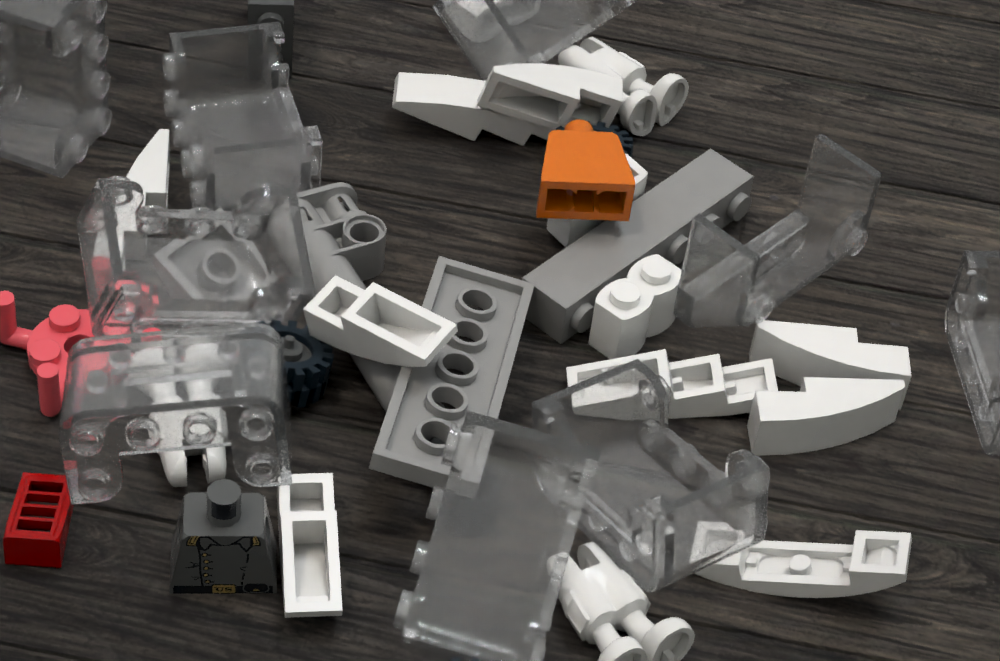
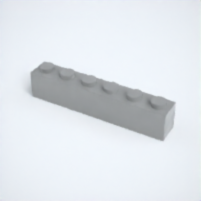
[522,148,754,344]

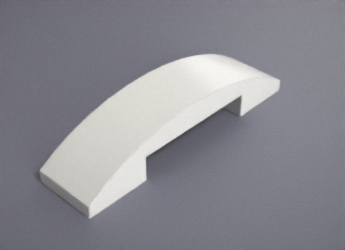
[685,523,912,598]

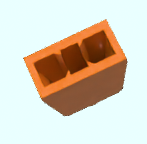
[536,119,635,221]

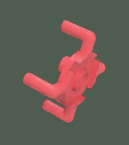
[0,258,163,417]

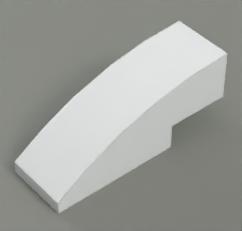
[477,63,623,130]
[303,275,458,367]
[749,319,912,410]
[747,377,906,456]
[277,473,343,618]

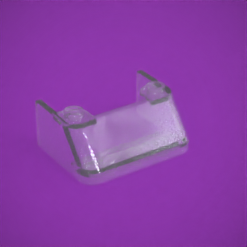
[673,133,882,328]

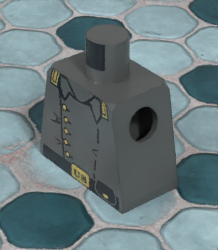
[169,479,277,594]

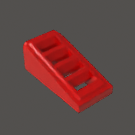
[3,472,78,568]

